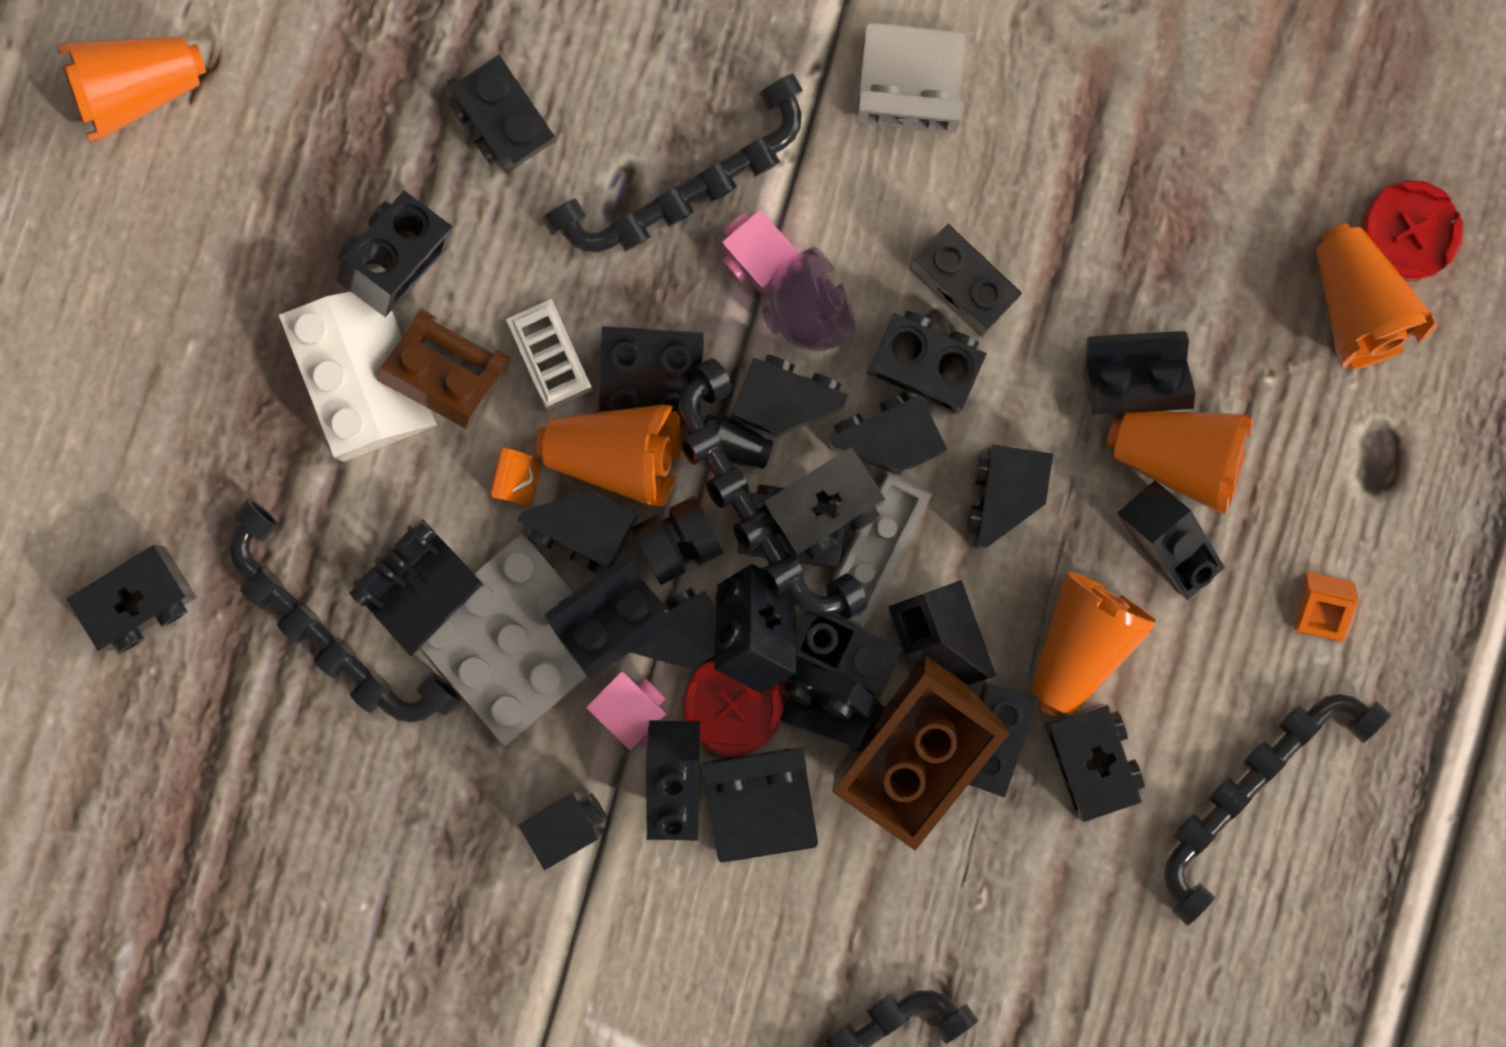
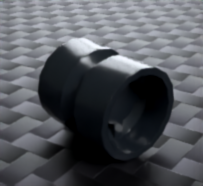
[631,495,724,585]

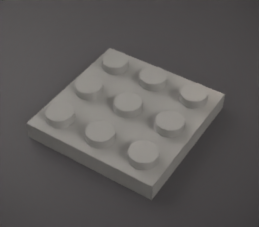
[421,533,587,747]

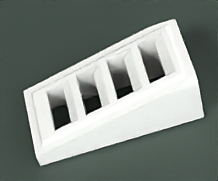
[506,299,594,411]

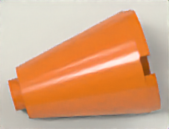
[56,36,206,144]
[1315,223,1437,370]
[536,404,681,506]
[1107,411,1254,515]
[1029,571,1156,718]

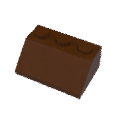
[832,655,1009,851]

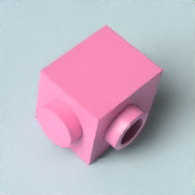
[721,209,800,295]
[586,671,668,751]

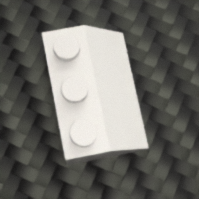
[279,292,437,462]

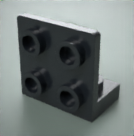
[701,746,818,863]

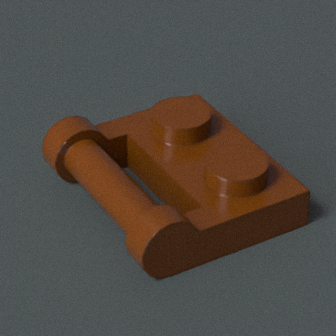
[377,309,511,429]

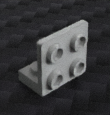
[856,23,966,133]

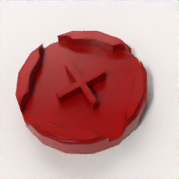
[1360,180,1463,282]
[682,659,783,756]

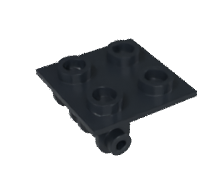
[599,326,704,428]
[349,519,484,656]

